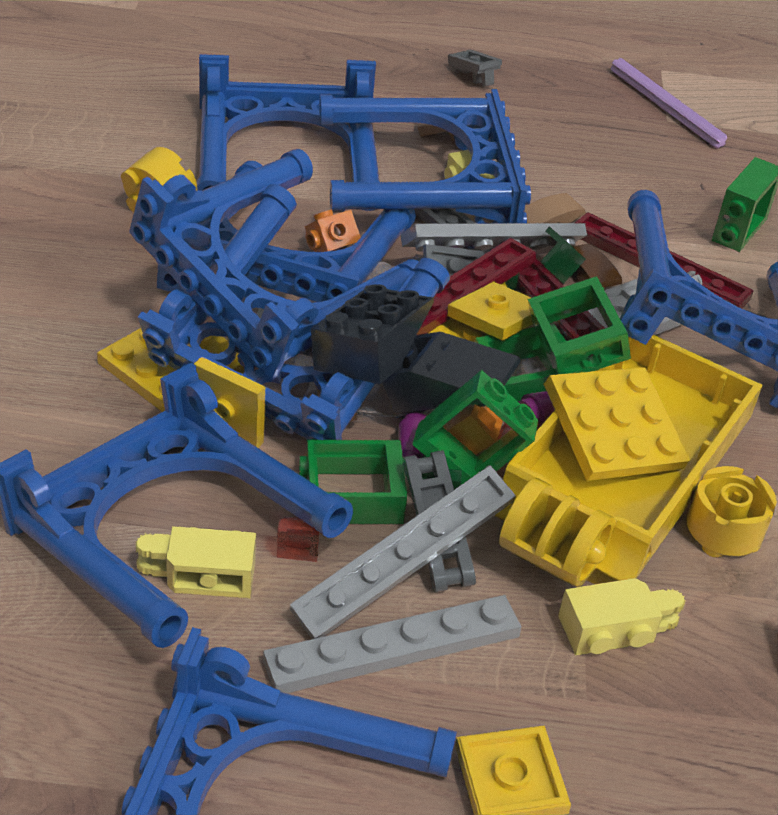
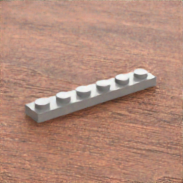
[400,223,587,251]
[290,465,516,639]
[263,595,522,693]

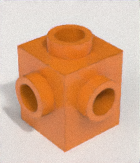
[304,209,361,252]

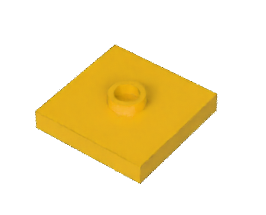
[447,282,532,341]
[194,357,266,448]
[455,725,571,815]

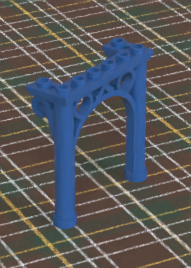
[196,54,380,211]
[319,89,531,224]
[129,149,419,380]
[157,161,416,302]
[138,184,450,440]
[620,190,778,408]
[0,363,353,648]
[122,627,457,815]

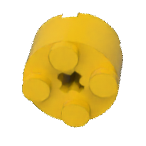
[121,147,197,212]
[687,466,777,558]

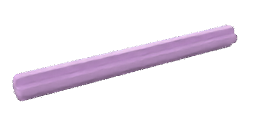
[611,58,727,149]

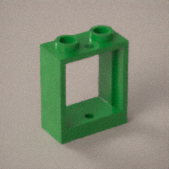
[711,157,778,252]
[528,276,631,375]
[475,324,566,401]
[412,370,538,485]
[299,440,407,524]

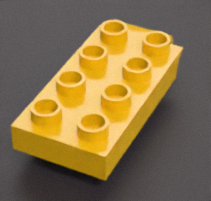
[495,334,763,587]

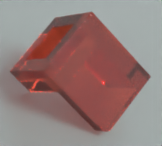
[277,517,321,562]

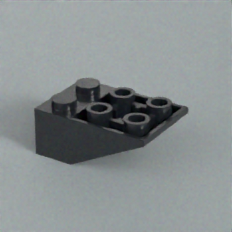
[311,284,434,384]
[382,332,521,413]

